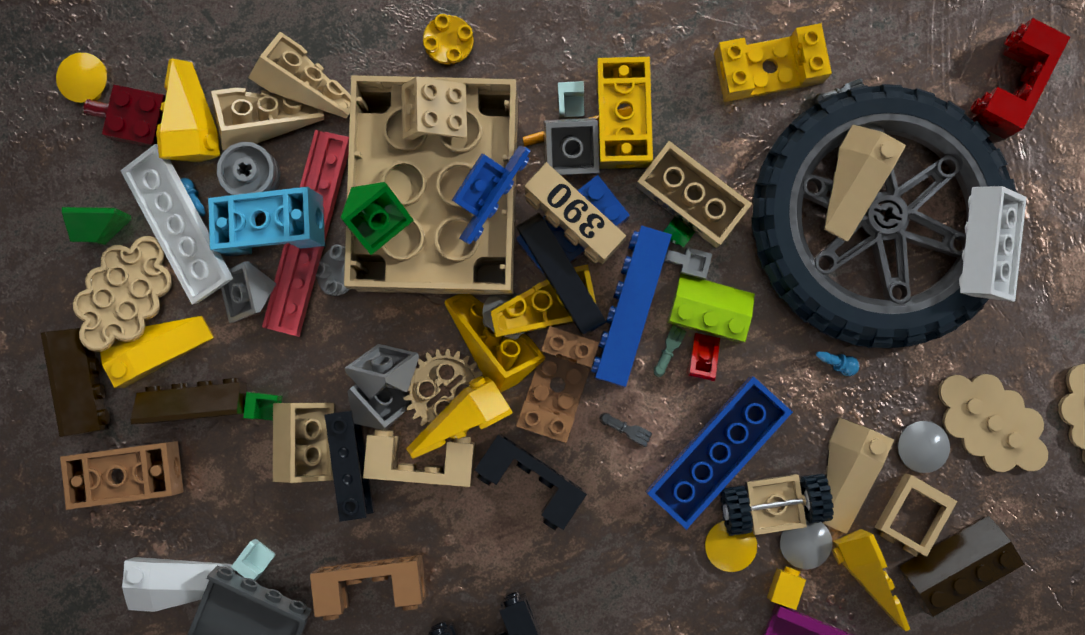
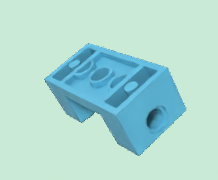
[208,187,325,256]

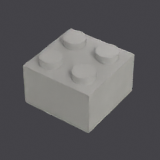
[543,118,599,175]

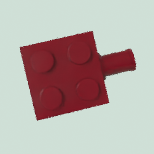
[83,84,166,148]

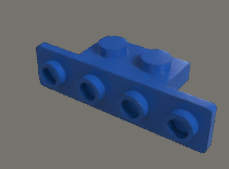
[452,146,530,245]

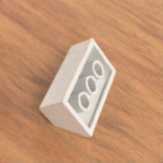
[959,186,1027,302]

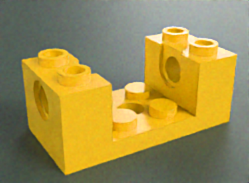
[714,23,832,102]
[596,57,653,169]

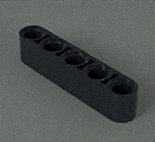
[516,213,606,336]

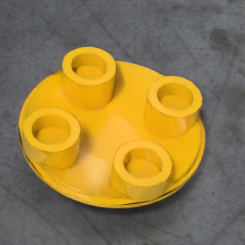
[423,14,474,65]
[56,53,107,103]
[705,520,757,572]

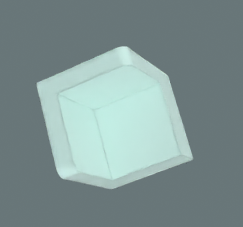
[558,81,585,119]
[231,539,275,581]

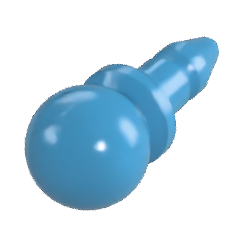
[180,178,206,217]
[816,352,860,376]

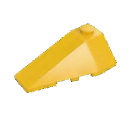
[156,58,220,163]
[490,264,596,337]
[444,294,546,393]
[100,316,214,388]
[406,376,513,459]
[832,529,910,632]

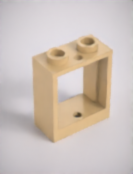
[874,473,958,557]

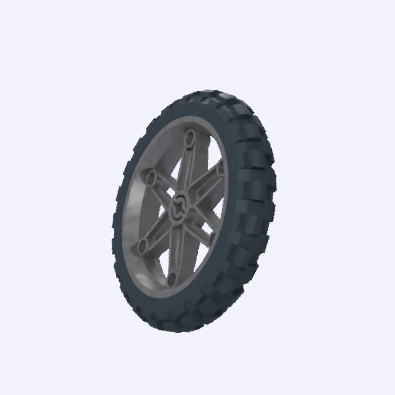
[751,84,1017,349]

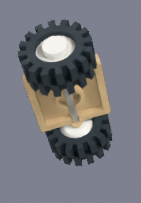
[721,474,834,536]

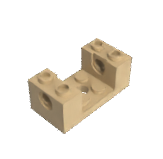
[363,430,476,487]

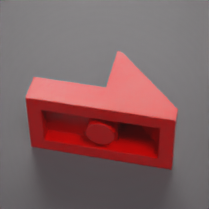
[686,333,720,381]

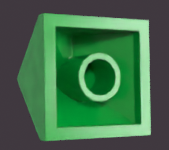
[341,182,414,255]
[62,207,131,245]

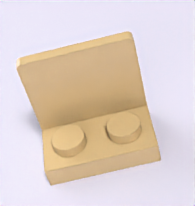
[402,76,467,140]

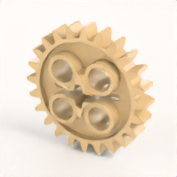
[403,349,483,426]

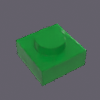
[663,217,695,248]

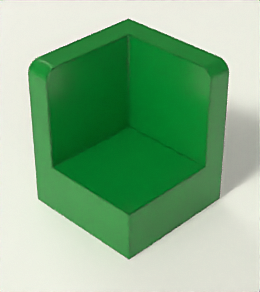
[243,392,283,421]

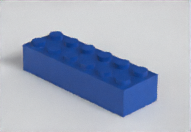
[591,225,672,387]
[645,376,793,530]

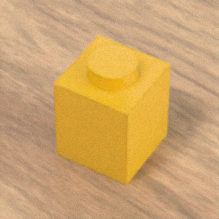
[767,566,806,610]

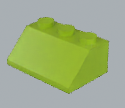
[667,273,755,343]

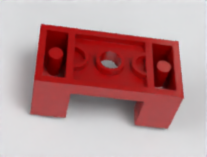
[970,18,1070,139]

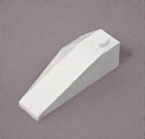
[122,557,237,612]

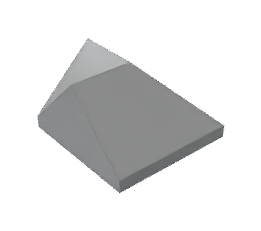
[221,261,276,324]
[345,344,419,400]
[347,384,412,430]

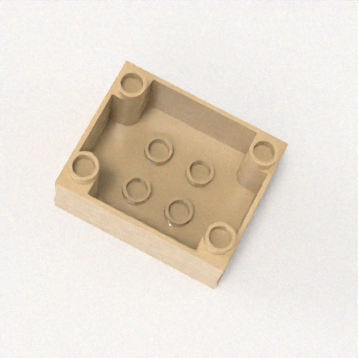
[344,75,518,295]

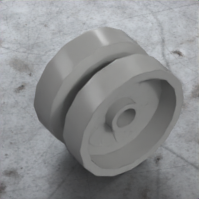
[217,142,281,195]

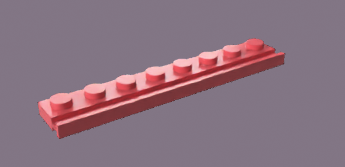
[262,130,349,337]

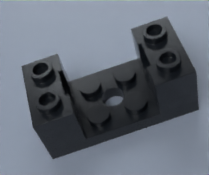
[474,433,587,531]
[428,591,541,635]

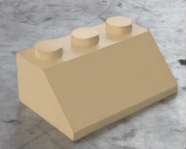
[273,403,334,483]

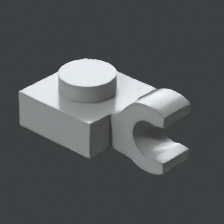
[664,247,712,279]

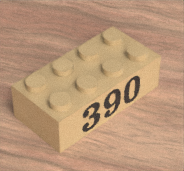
[635,141,752,249]
[524,162,626,265]

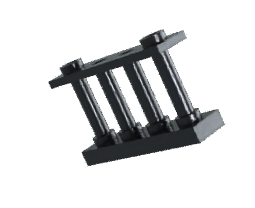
[325,411,375,522]

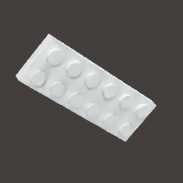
[120,144,234,304]

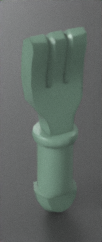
[654,325,687,377]

